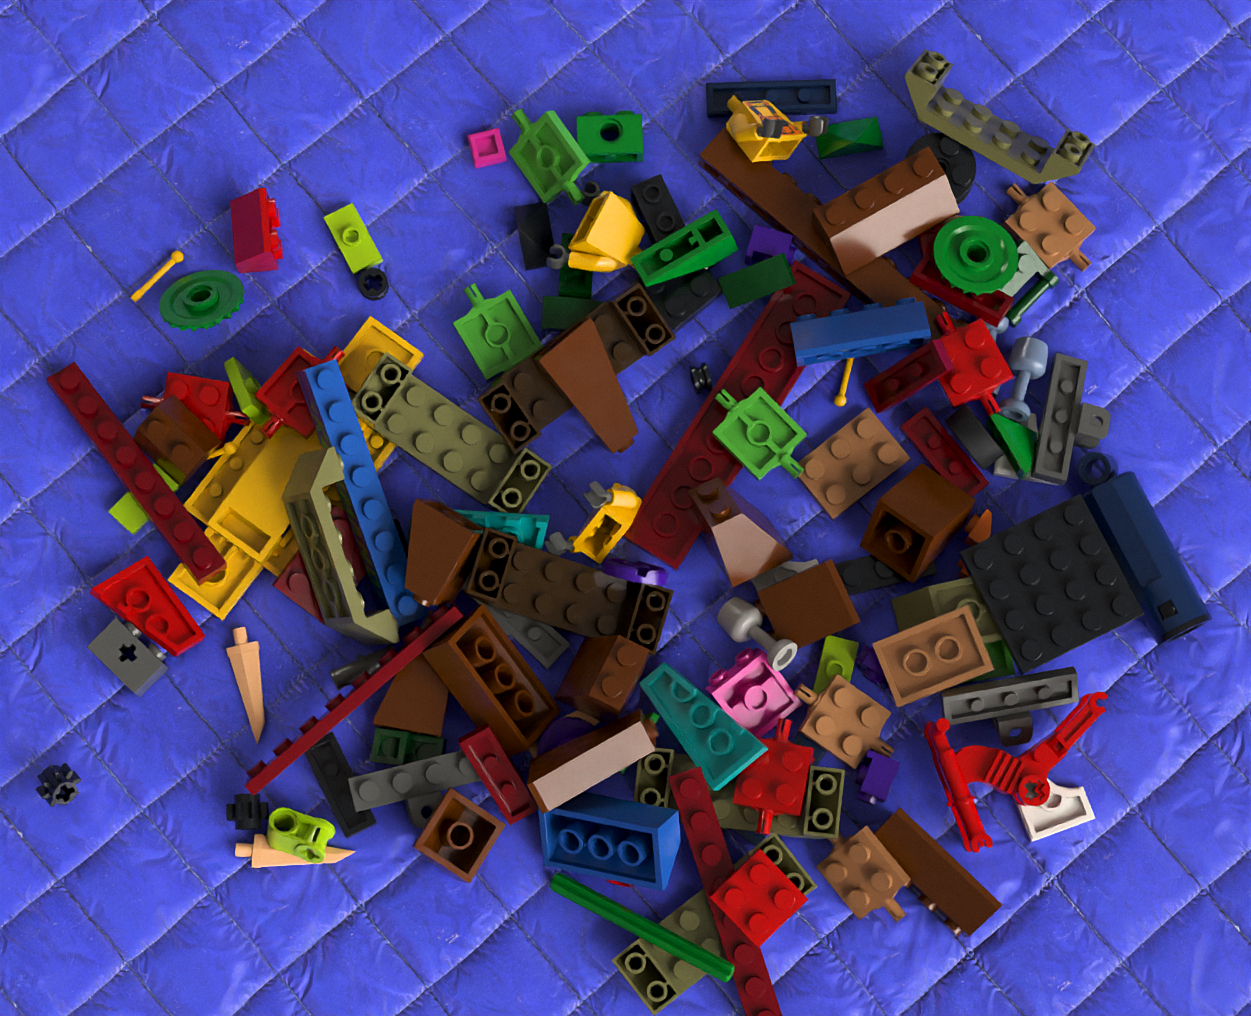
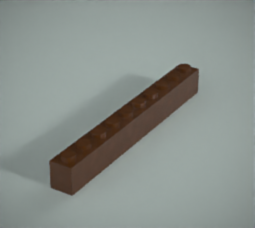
[698,127,968,349]

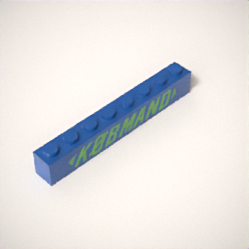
[296,359,427,627]

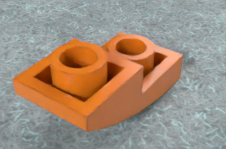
[957,509,992,579]

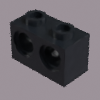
[630,174,685,245]

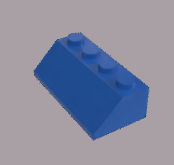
[790,298,931,367]
[538,792,681,891]

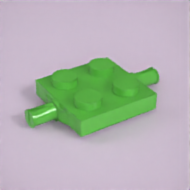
[508,109,590,206]
[452,283,542,380]
[712,387,807,482]

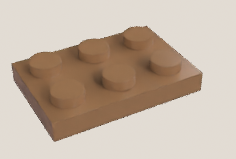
[797,407,911,521]
[872,605,995,708]

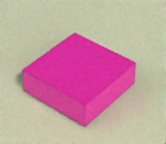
[467,128,507,169]

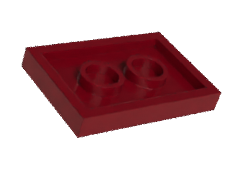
[272,504,367,625]

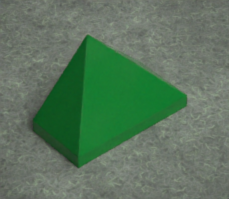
[815,117,884,160]
[986,413,1037,480]

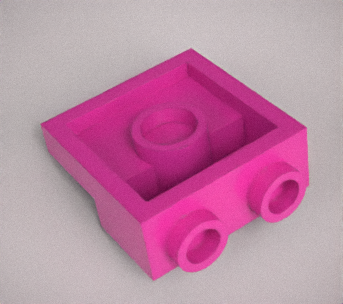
[705,647,803,738]

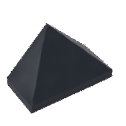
[514,202,557,271]

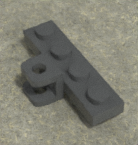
[1031,353,1111,486]
[461,572,571,670]
[940,666,1079,747]
[347,750,481,828]

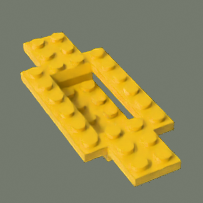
[168,316,424,621]

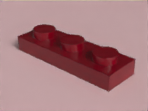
[909,253,1014,328]
[863,339,954,414]
[899,407,989,498]
[458,723,538,825]

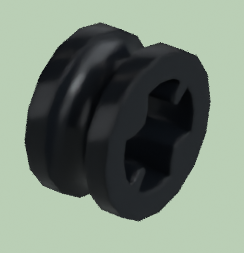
[358,268,389,301]
[689,362,713,395]

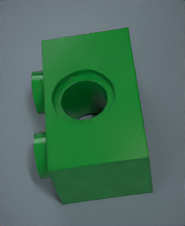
[576,111,643,164]

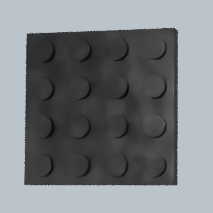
[958,493,1144,675]

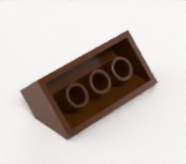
[812,146,960,277]
[422,604,561,756]
[873,808,1002,938]

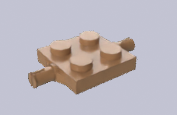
[1002,182,1096,272]
[793,674,894,769]
[816,825,911,923]

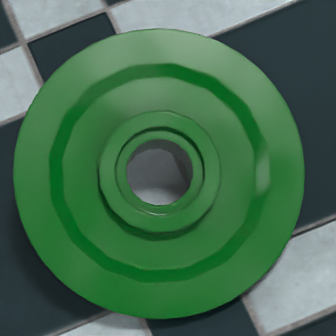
[932,216,1019,296]
[159,270,245,332]

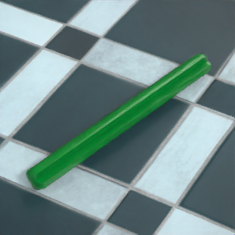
[550,872,735,982]

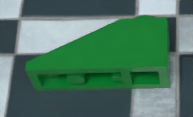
[630,209,739,287]

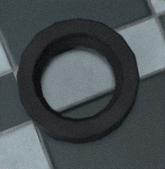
[945,404,1004,469]

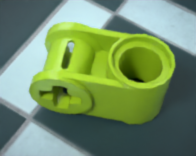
[266,807,336,863]

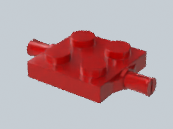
[934,312,1013,417]
[254,346,350,440]
[141,372,251,448]
[732,718,814,835]

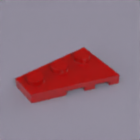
[90,556,205,657]

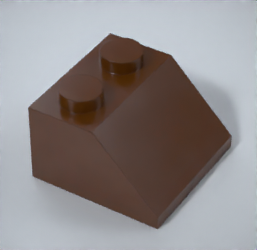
[133,395,222,487]
[412,787,506,884]

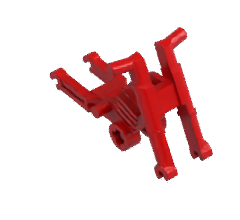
[923,692,1108,853]

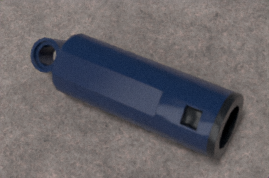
[1078,452,1212,647]

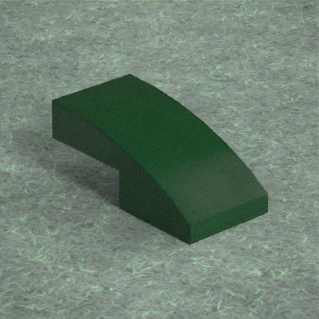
[558,233,593,300]
[718,252,796,309]
[541,296,602,332]
[370,728,447,766]

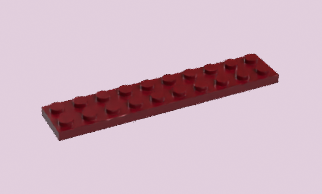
[622,260,851,571]

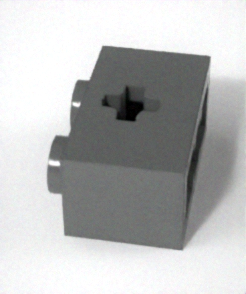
[87,618,169,697]

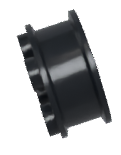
[905,133,976,205]

